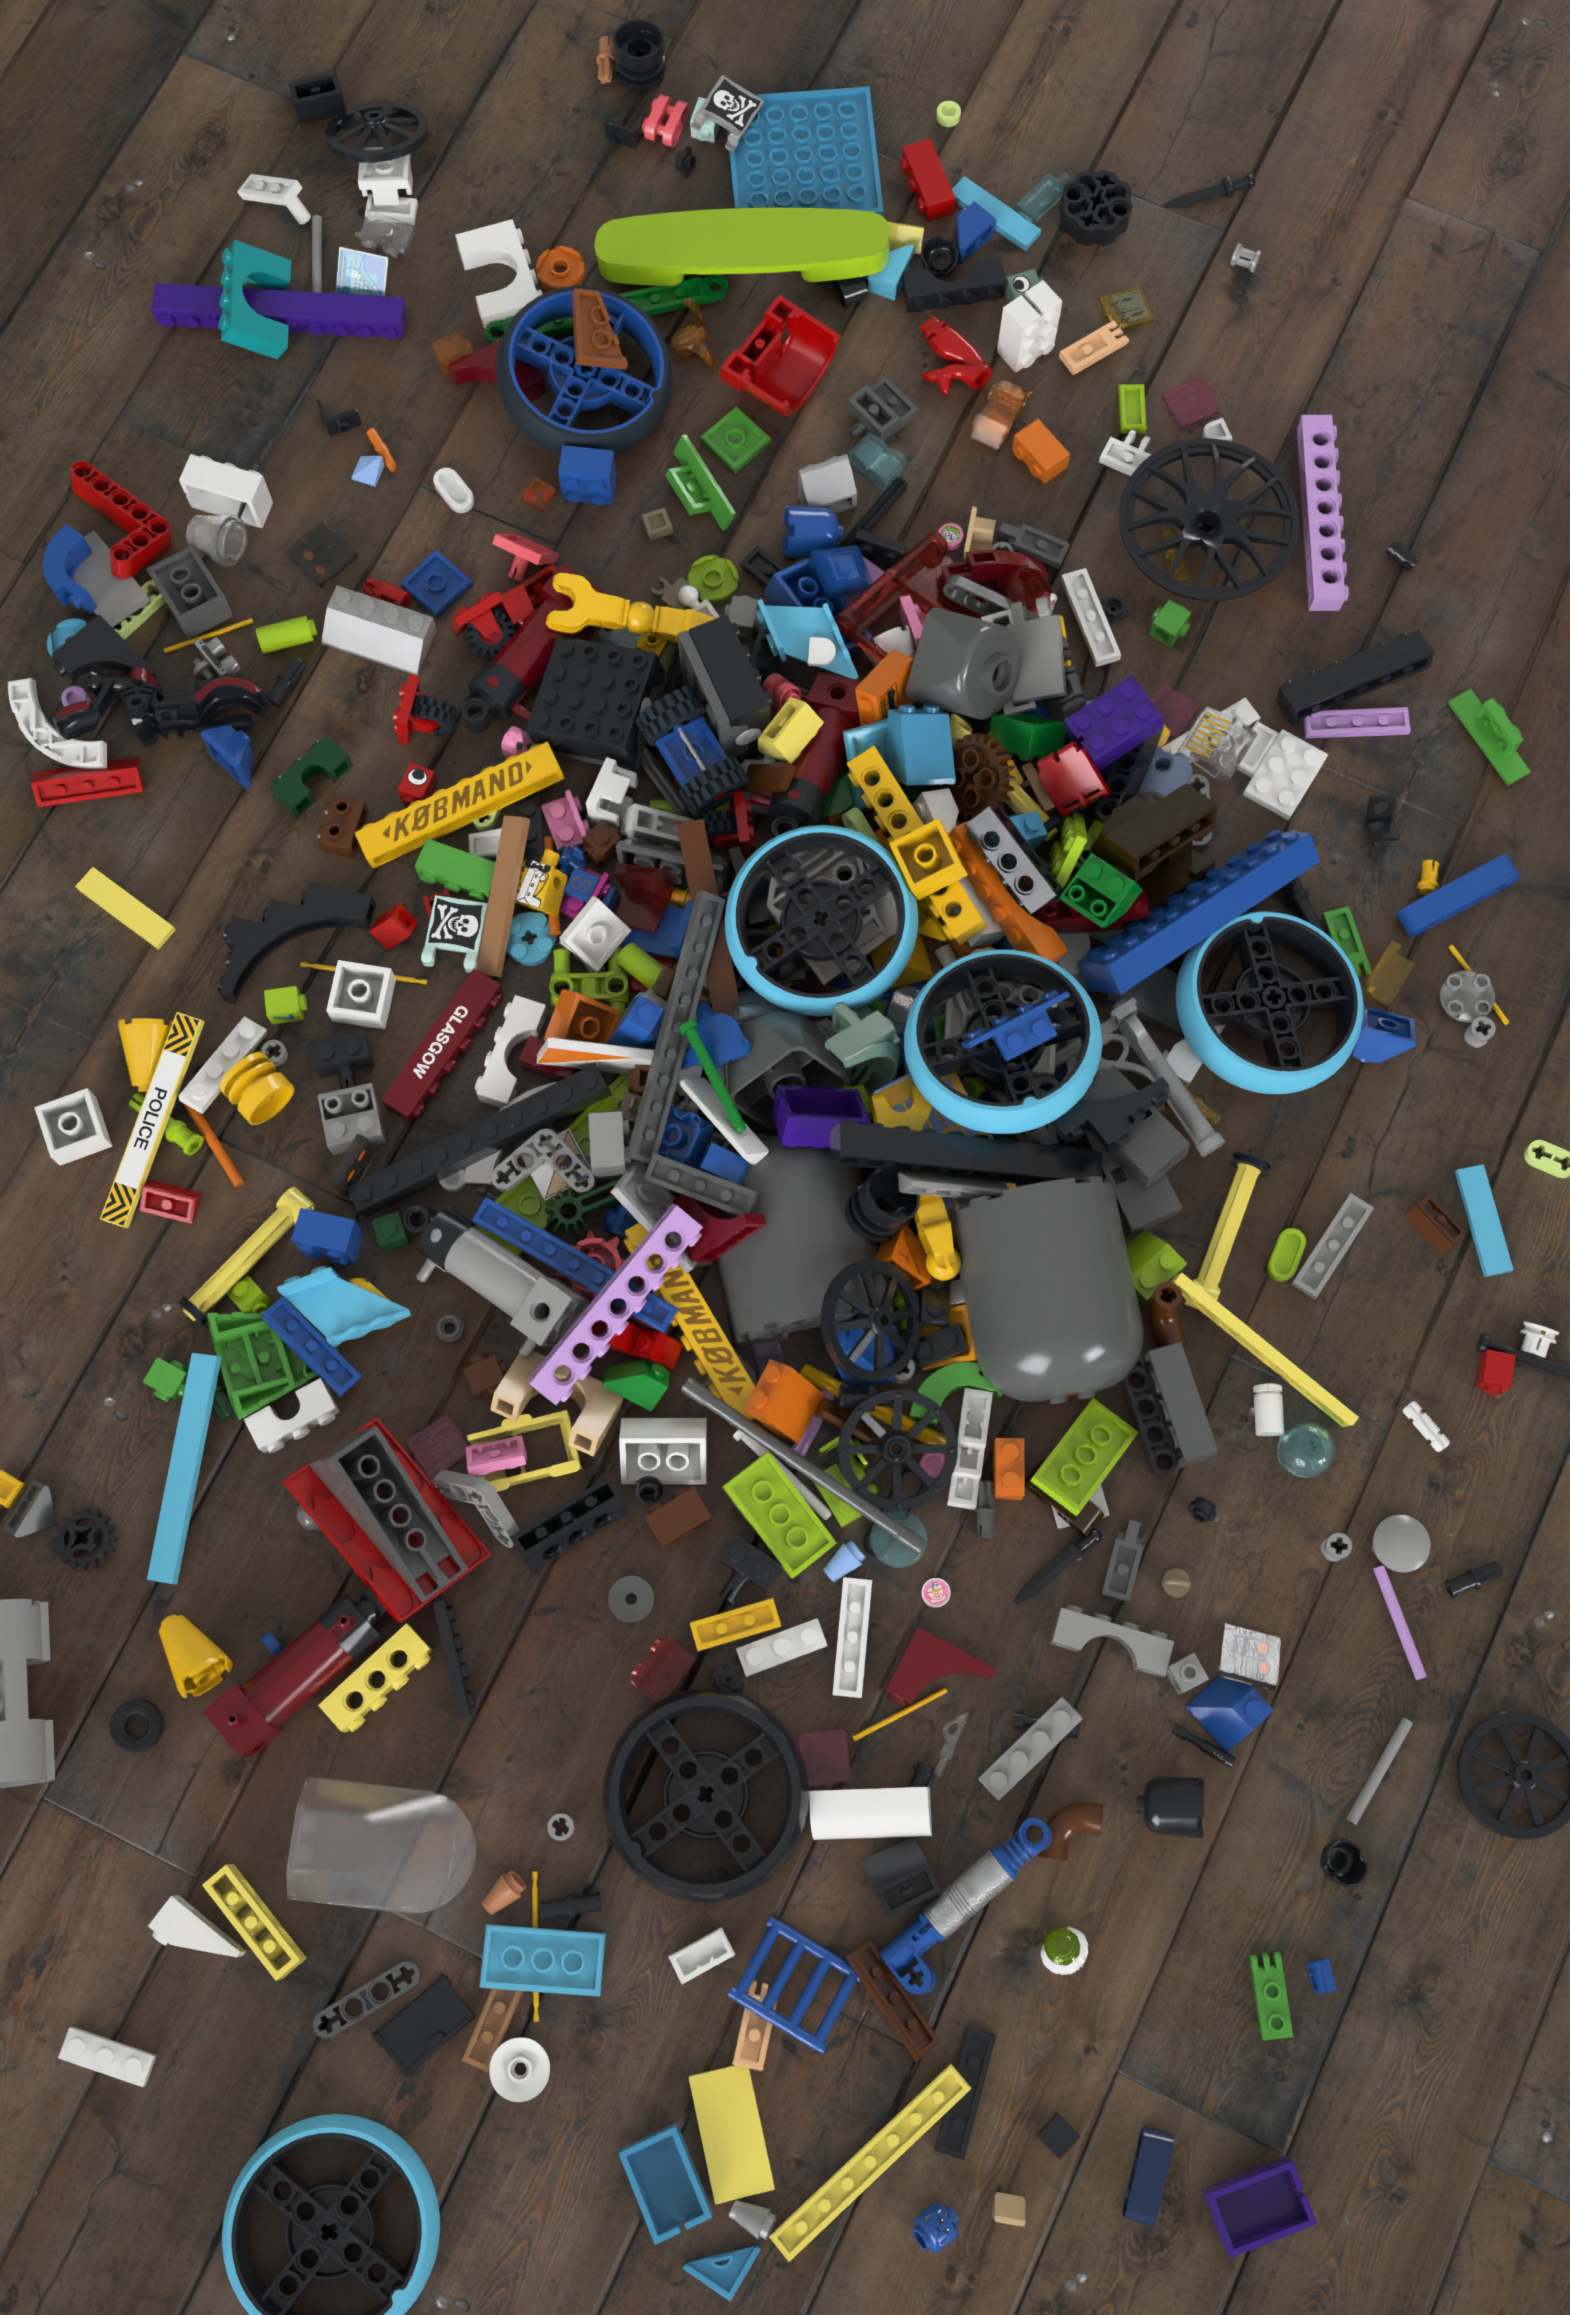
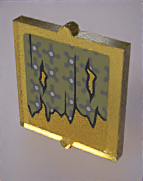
[1099,285,1154,332]

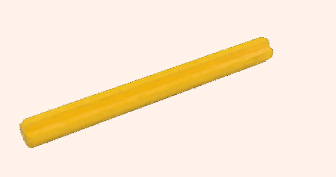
[800,1364,946,1445]

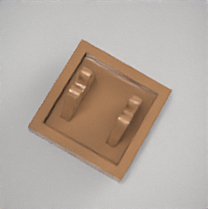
[1019,762,1057,818]

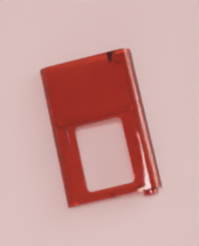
[835,531,1007,663]

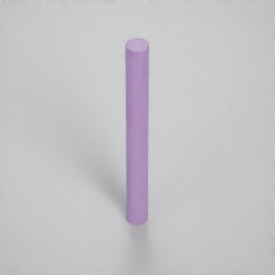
[1373,1565,1427,1680]

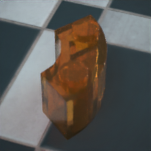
[971,379,1030,450]

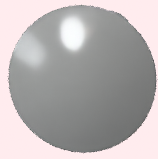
[1440,970,1495,1023]
[1372,1515,1431,1573]

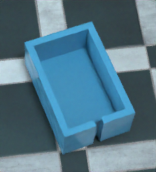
[618,2122,713,2245]

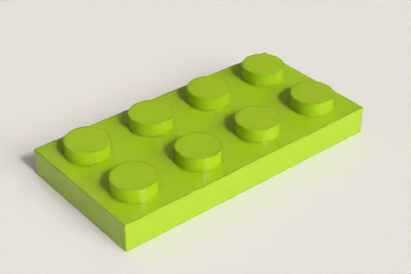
[1048,811,1087,888]
[1030,1398,1139,1516]
[722,1451,837,1579]

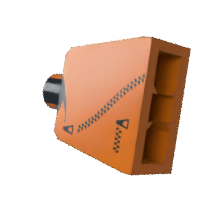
[875,1221,931,1290]

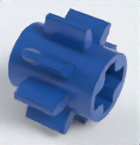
[556,844,586,877]

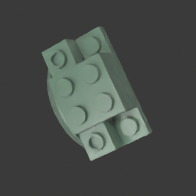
[825,1002,901,1098]

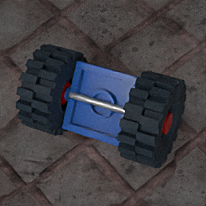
[636,686,750,817]

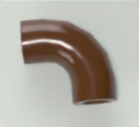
[1150,1282,1187,1348]
[1038,1802,1104,1861]

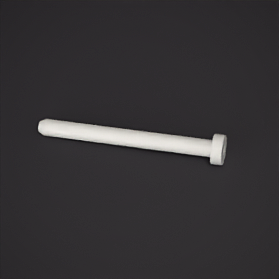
[733,1429,832,1520]

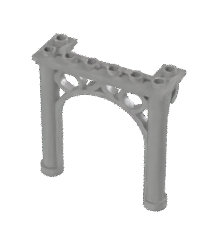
[1029,997,1225,1157]

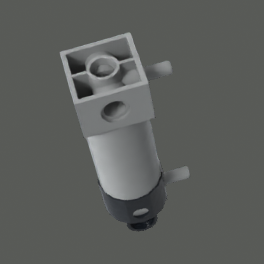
[403,1205,591,1357]

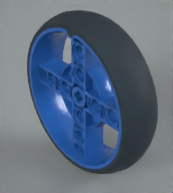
[496,286,673,456]

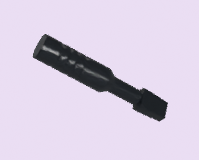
[1172,1725,1236,1768]

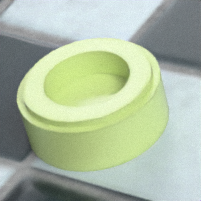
[936,101,961,127]

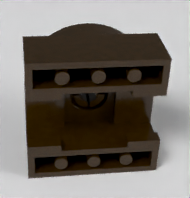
[1091,783,1217,930]

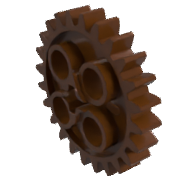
[942,733,1016,821]

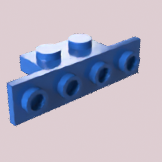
[961,989,1070,1061]

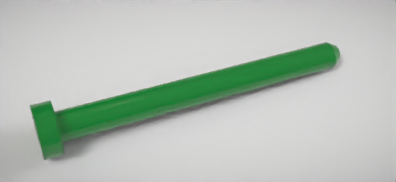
[678,1019,746,1134]

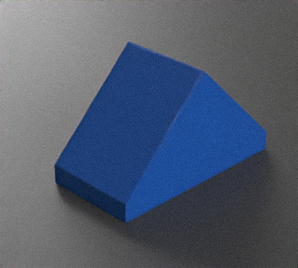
[697,1143,749,1185]

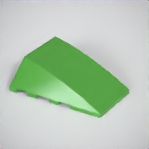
[207,1310,339,1420]

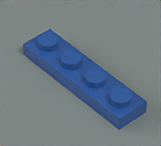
[261,1297,362,1397]

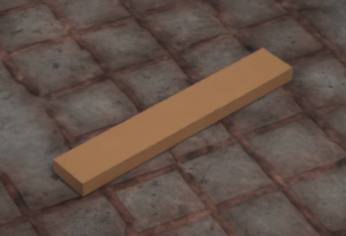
[476,816,530,978]

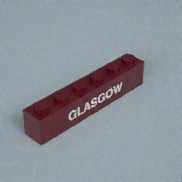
[381,968,504,1124]

